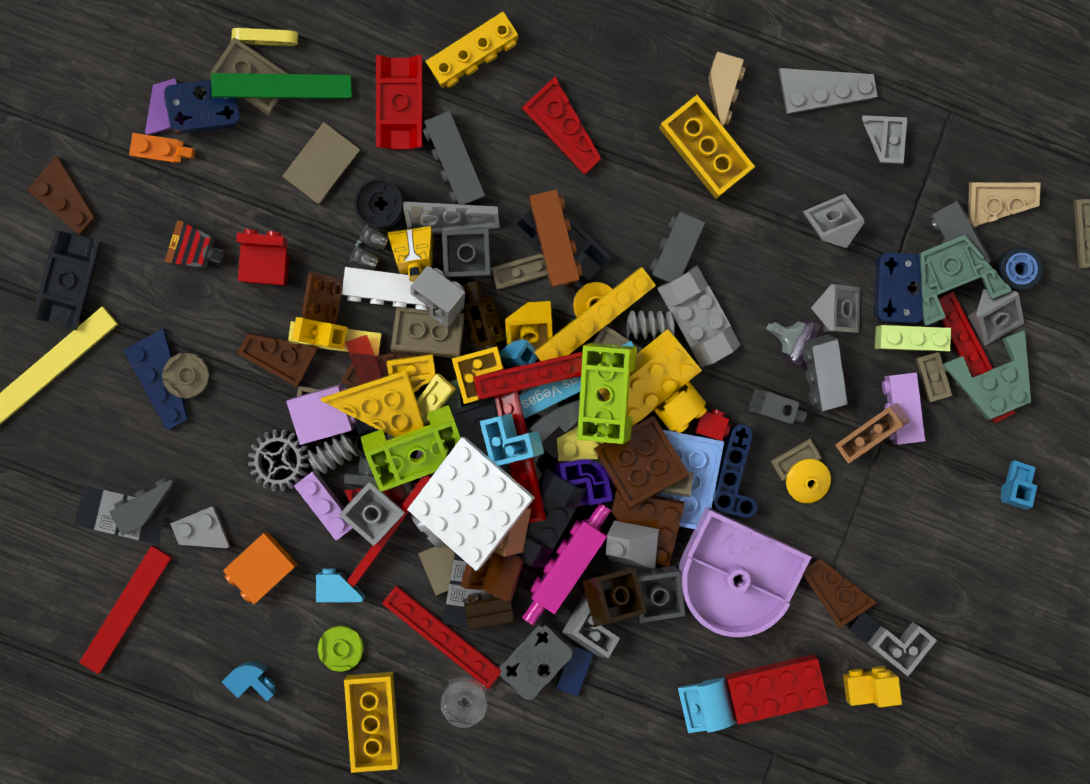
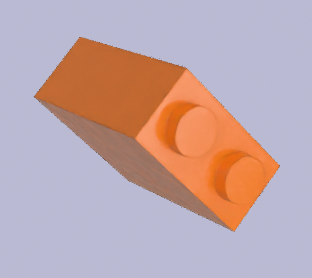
[223,531,298,604]

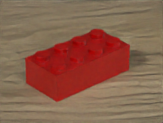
[725,654,828,725]

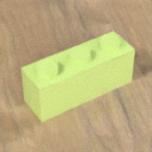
[875,325,951,352]

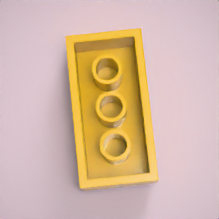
[659,95,755,199]
[599,329,702,427]
[344,672,400,773]

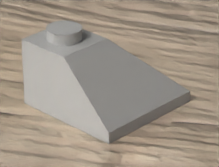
[339,481,405,546]
[606,521,659,570]

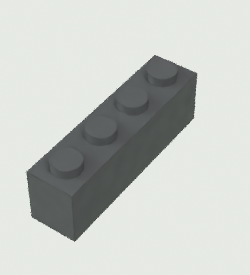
[423,111,486,205]

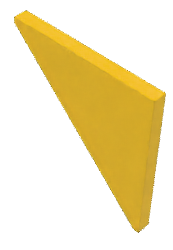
[321,370,425,437]

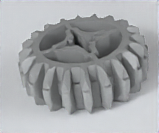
[248,429,310,491]

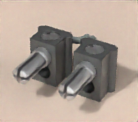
[349,225,389,271]

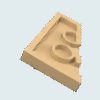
[968,182,1041,227]

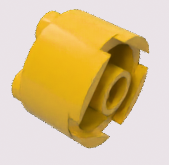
[653,382,707,433]

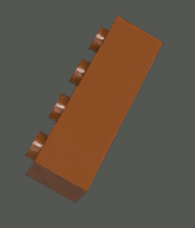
[529,189,582,289]

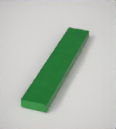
[211,73,352,99]

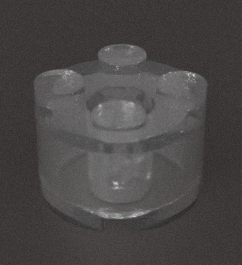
[441,677,488,728]

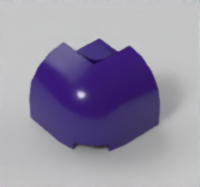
[555,459,613,506]

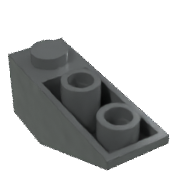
[109,477,177,536]

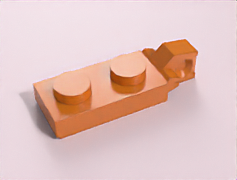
[129,133,196,163]

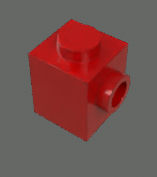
[694,409,731,441]

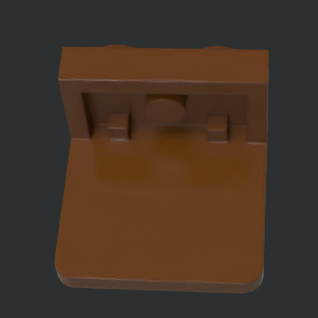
[302,272,344,325]
[460,551,523,601]

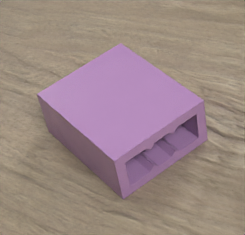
[286,383,358,445]

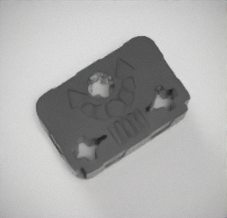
[499,622,575,700]

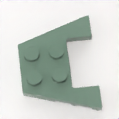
[919,235,1012,326]
[941,330,1031,420]

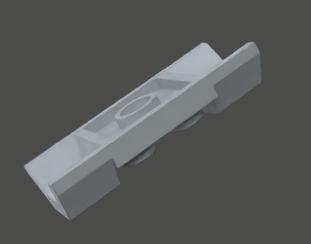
[657,265,740,367]

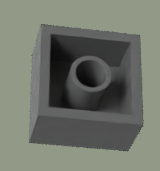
[442,229,491,279]
[635,565,685,623]

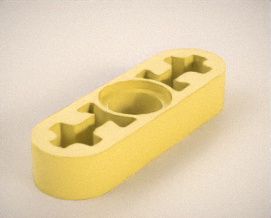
[231,28,298,46]

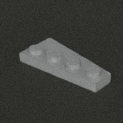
[778,68,878,115]

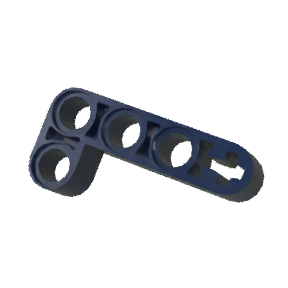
[713,424,757,518]

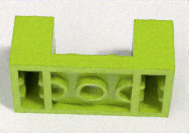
[577,343,637,444]
[361,405,461,492]

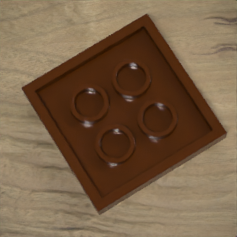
[593,416,689,510]

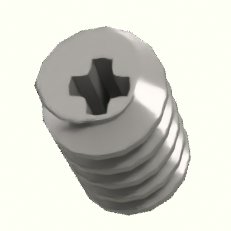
[627,310,675,340]
[308,433,360,477]

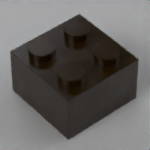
[582,568,647,627]

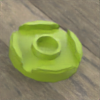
[317,625,364,672]

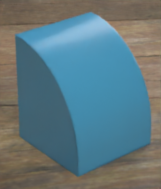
[500,340,537,368]

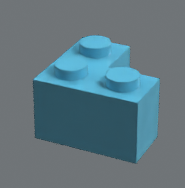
[480,414,544,466]

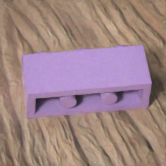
[882,373,925,444]
[294,471,352,540]

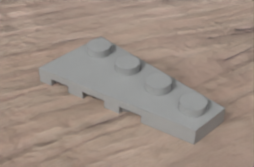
[403,202,500,235]

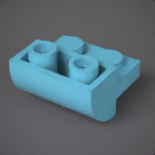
[678,677,736,733]

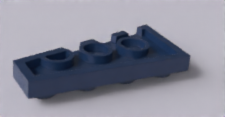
[123,328,189,430]

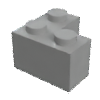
[411,265,465,328]
[562,593,620,658]
[867,622,937,676]

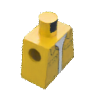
[388,226,434,282]

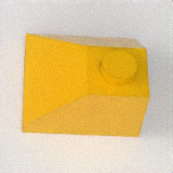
[505,301,553,349]

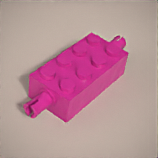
[522,503,611,625]

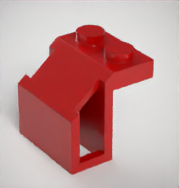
[236,229,290,286]

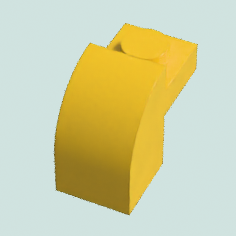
[292,317,347,350]

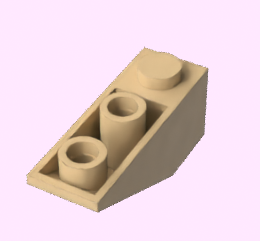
[708,52,745,126]

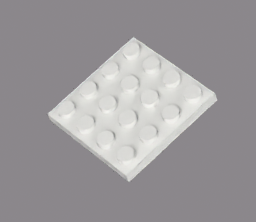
[407,437,535,571]

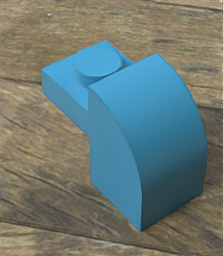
[1001,460,1037,510]
[222,661,278,701]

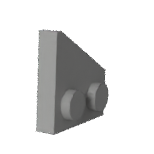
[862,115,907,165]
[170,506,231,548]

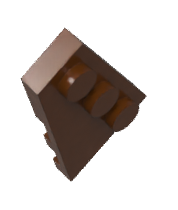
[27,156,96,235]
[237,333,319,387]
[803,558,877,628]

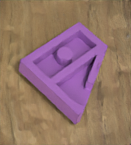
[145,78,185,135]

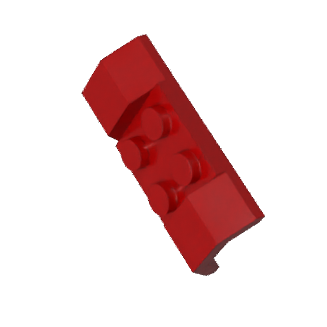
[376,55,423,150]

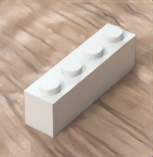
[342,267,429,311]

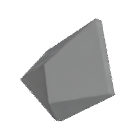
[803,194,865,248]
[811,284,860,333]
[967,289,1024,346]

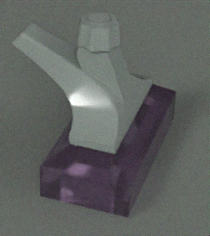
[766,318,821,367]

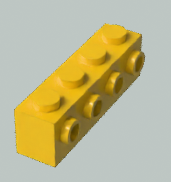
[426,12,518,88]

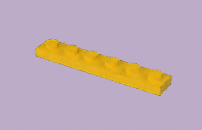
[534,267,656,361]

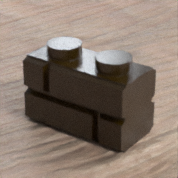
[463,593,514,630]

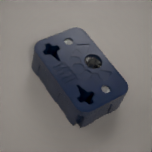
[164,80,240,135]
[874,253,923,324]

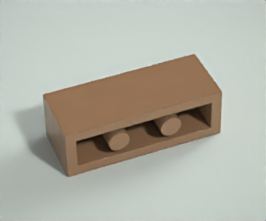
[835,403,911,464]

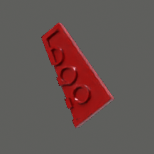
[522,77,601,175]

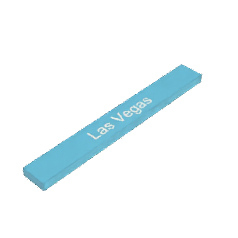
[495,341,634,419]

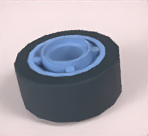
[995,247,1043,291]

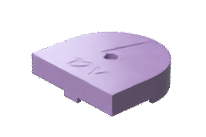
[679,506,811,637]

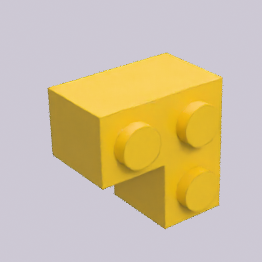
[452,346,504,404]
[843,666,902,707]

